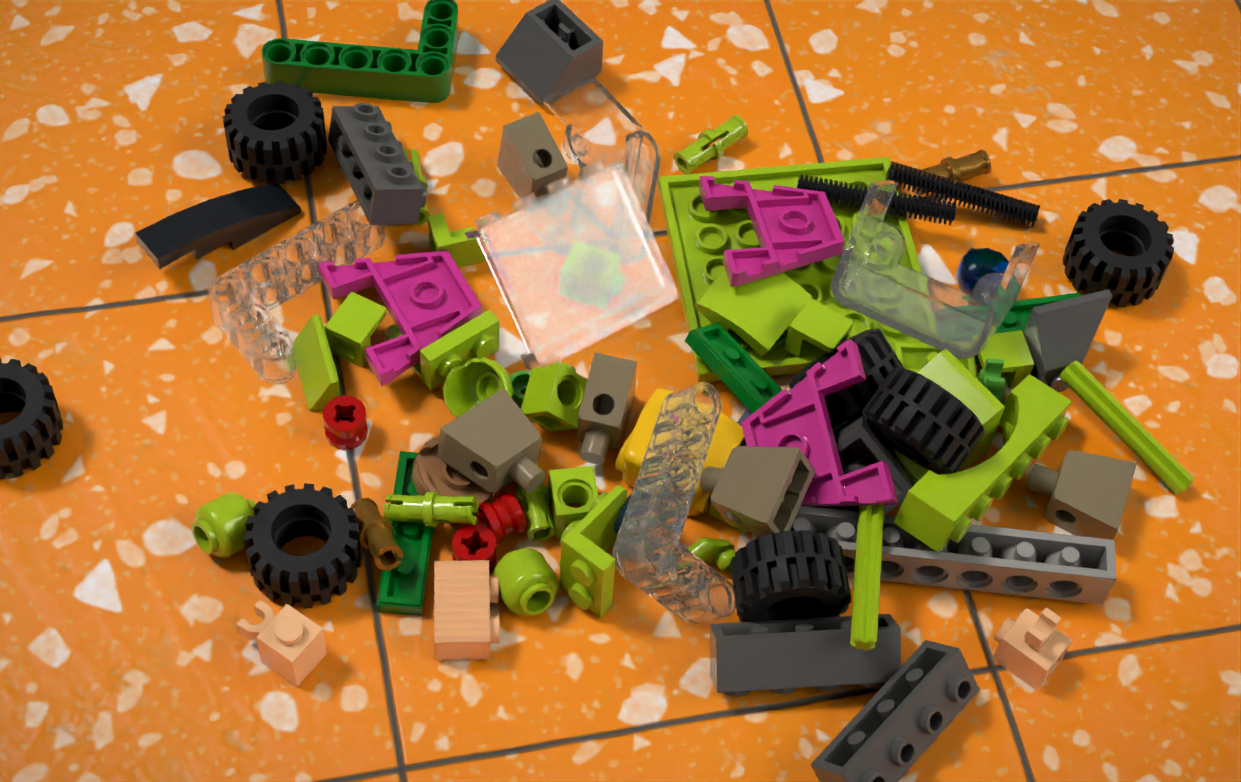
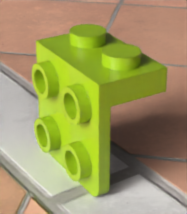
[386,310,499,391]
[559,485,627,618]

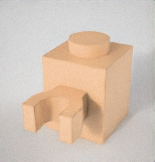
[237,599,327,687]
[992,607,1072,691]

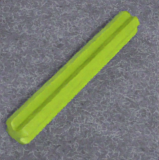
[1060,360,1194,494]
[850,505,884,651]

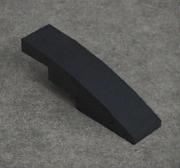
[135,183,301,269]

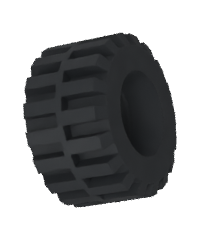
[223,81,327,184]
[1063,199,1174,307]
[789,329,905,428]
[0,359,63,479]
[862,367,985,475]
[244,483,362,609]
[730,530,851,622]

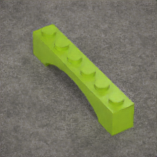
[893,374,1072,553]

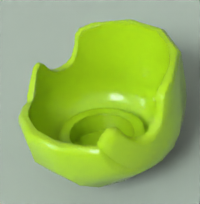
[443,357,513,418]

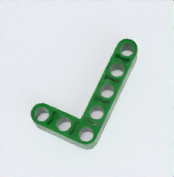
[262,0,459,103]

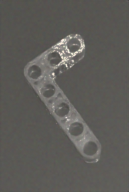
[208,200,386,384]
[612,382,736,625]

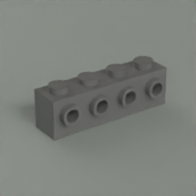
[328,103,426,225]
[709,614,901,697]
[811,640,980,782]

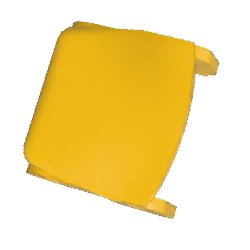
[615,388,746,516]

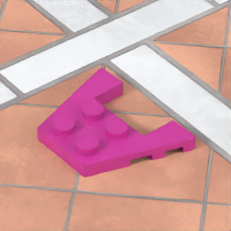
[699,176,845,287]
[318,250,482,386]
[741,339,898,506]

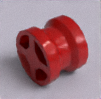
[323,395,368,450]
[476,491,527,544]
[452,524,497,574]

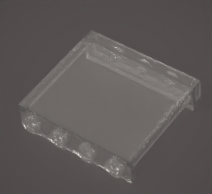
[465,159,681,370]

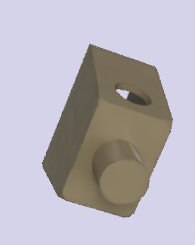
[497,112,570,215]
[577,352,637,464]
[437,388,546,493]
[700,446,816,537]
[1026,450,1137,540]

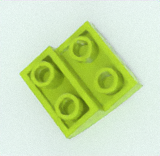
[693,269,812,356]

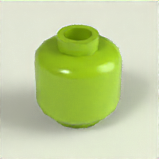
[191,492,256,558]
[493,548,559,615]

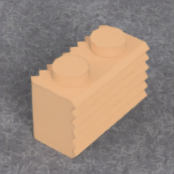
[434,560,499,662]

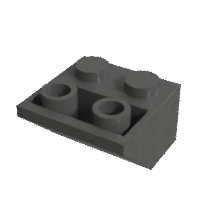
[496,0,603,106]

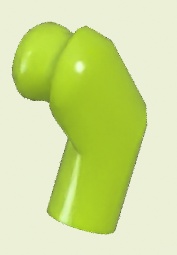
[671,537,736,578]

